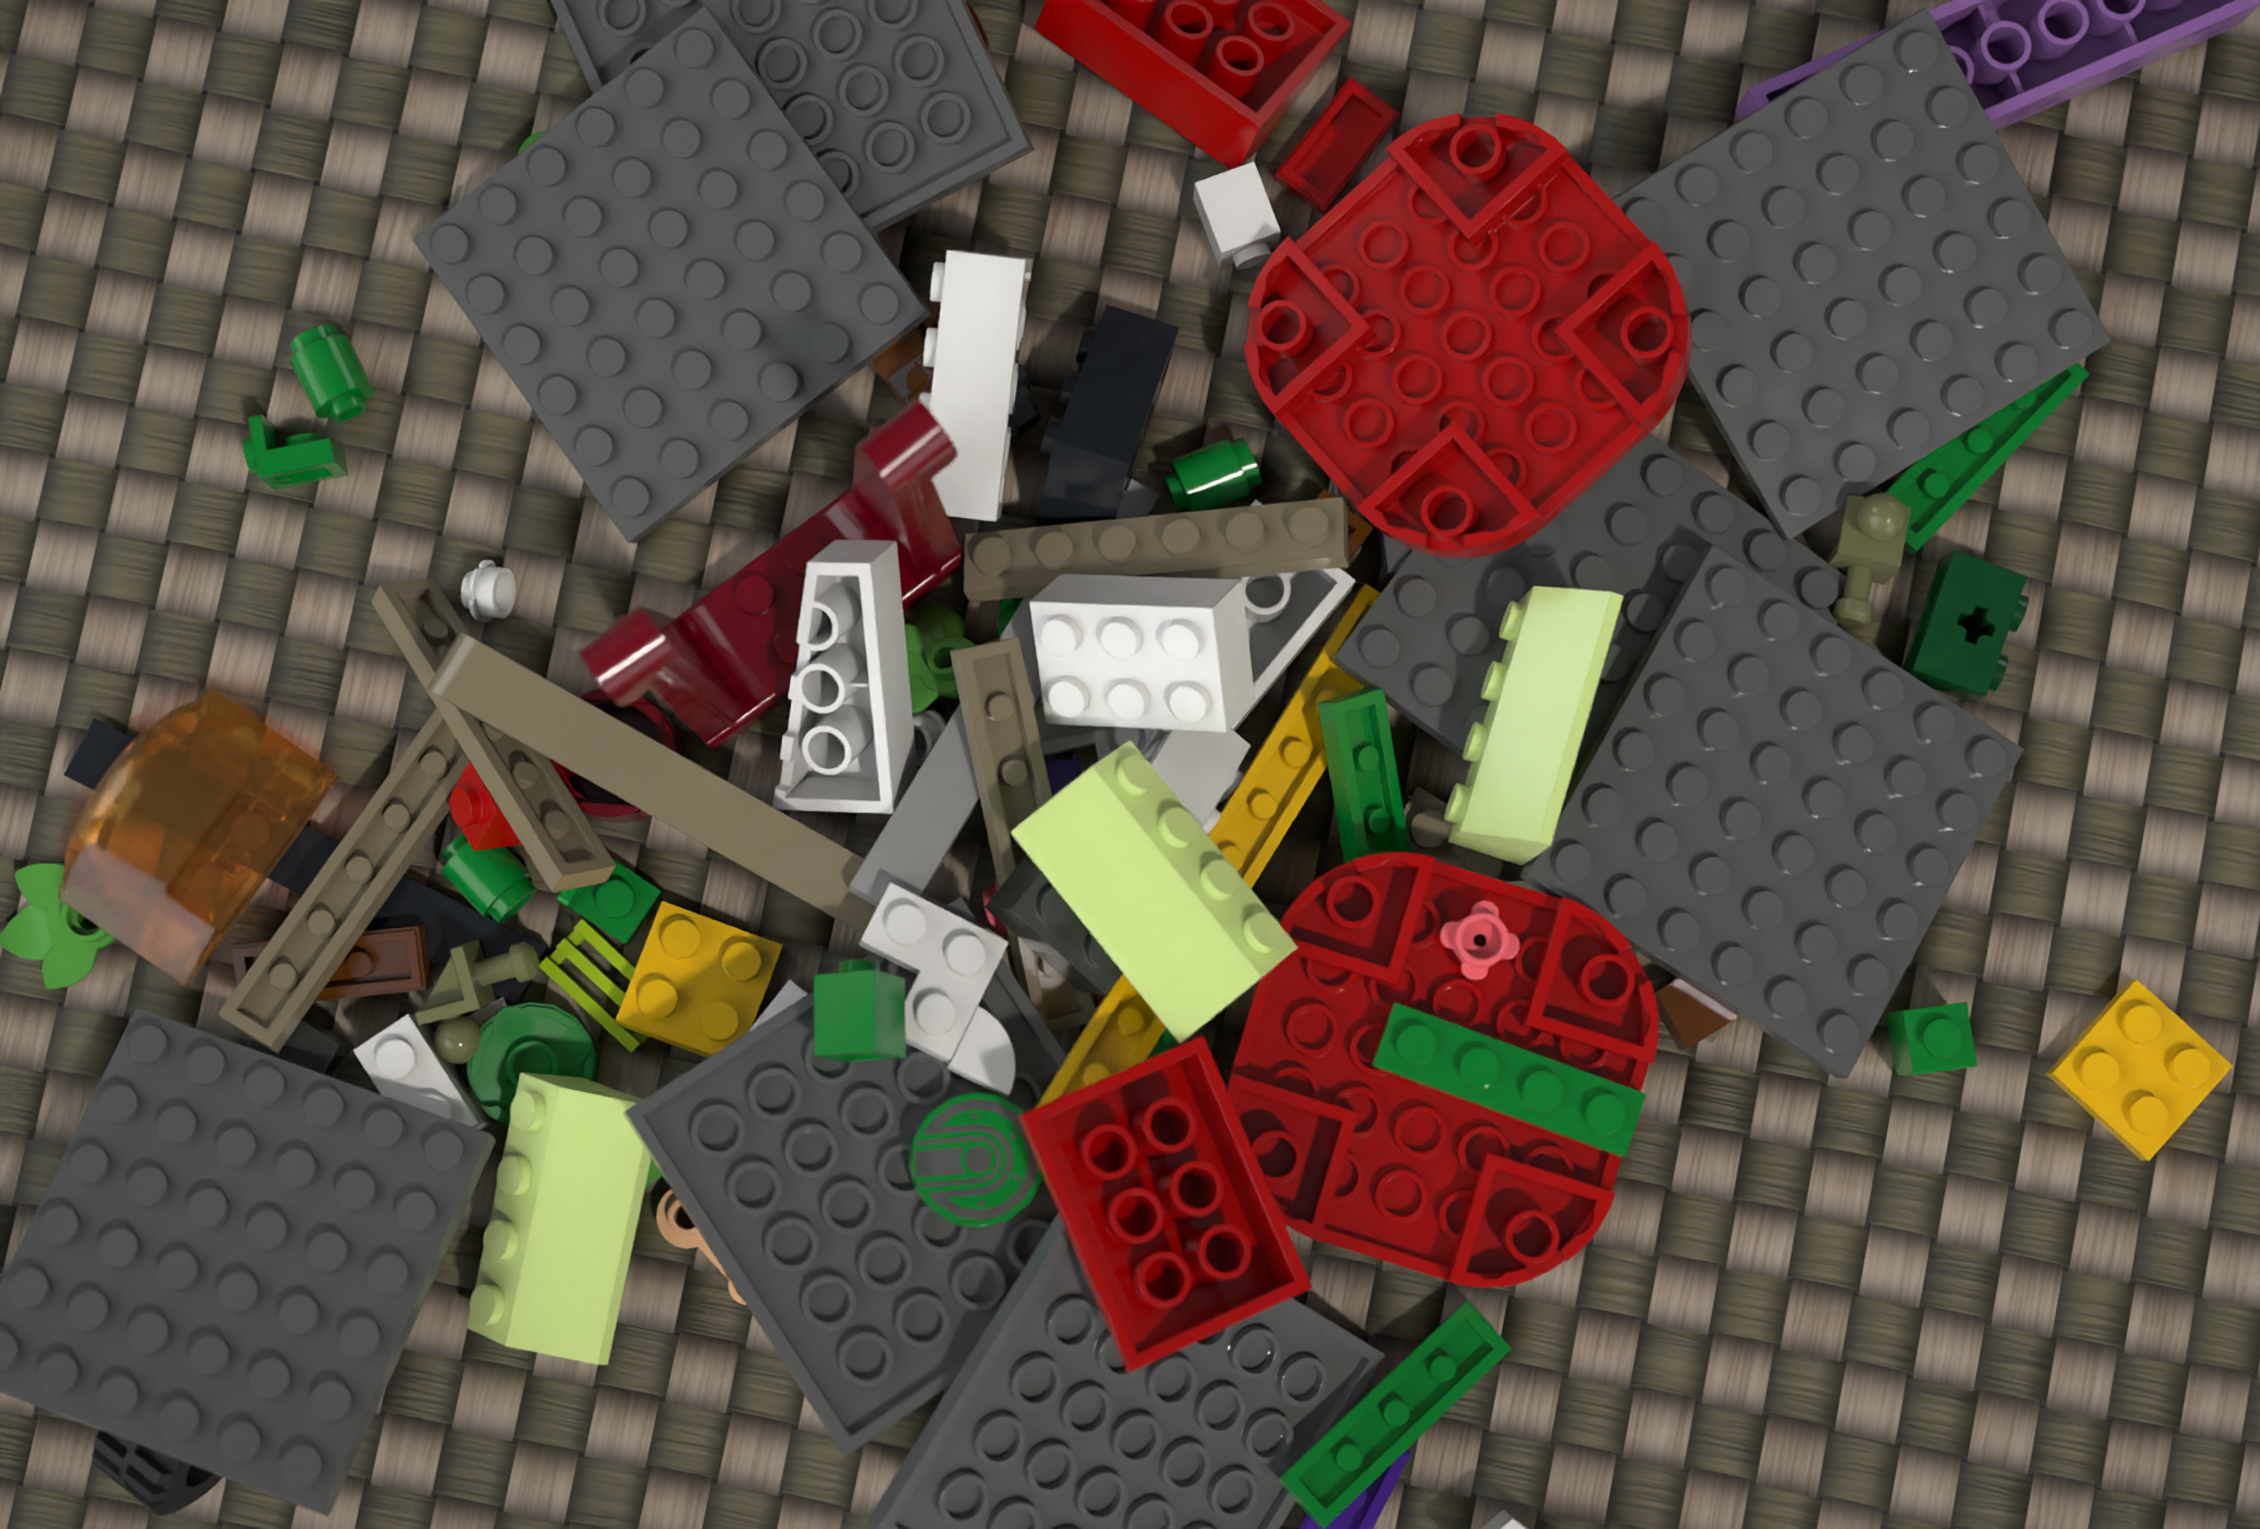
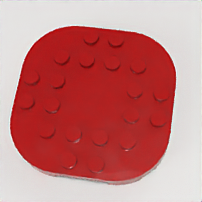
[1244,113,1692,559]
[1226,852,1659,1288]

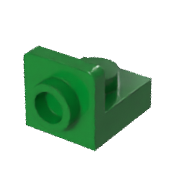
[243,415,348,490]
[556,857,664,945]

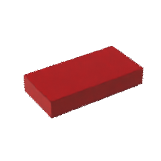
[1274,77,1400,216]

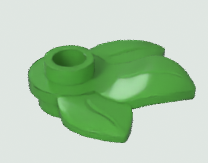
[904,604,975,714]
[0,863,125,989]

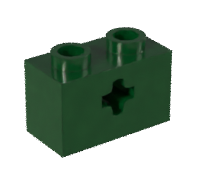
[1902,550,2029,703]

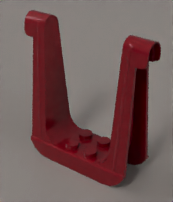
[578,399,965,750]

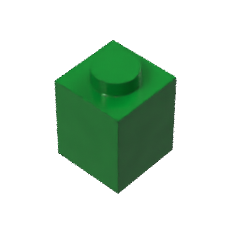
[814,960,906,1063]
[1885,1002,1977,1076]

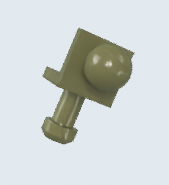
[1825,493,1911,627]
[415,939,539,1064]

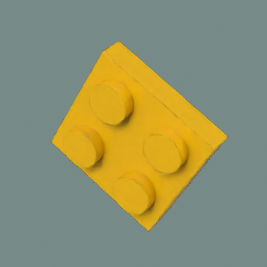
[615,901,783,1058]
[2045,979,2233,1161]

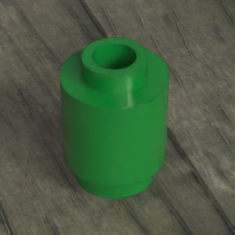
[289,324,375,423]
[1163,437,1262,512]
[441,832,537,924]

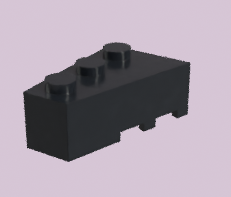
[1037,305,1179,526]

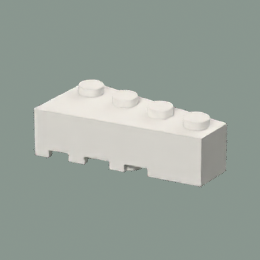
[919,250,1033,522]
[773,540,918,814]

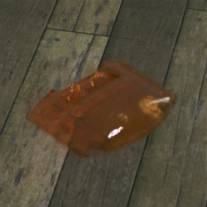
[58,689,340,987]

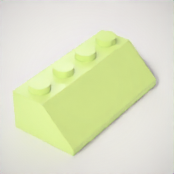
[1444,586,1623,866]
[1010,740,1298,1043]
[467,1072,651,1365]

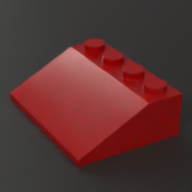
[1034,0,1352,170]
[1018,1036,1312,1373]

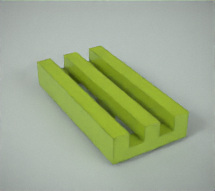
[539,919,649,1053]

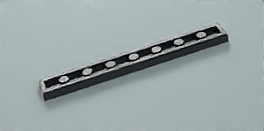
[64,719,549,1003]

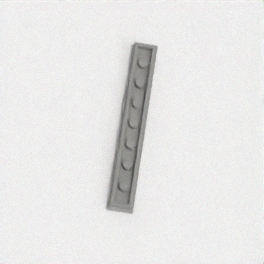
[849,479,1160,907]

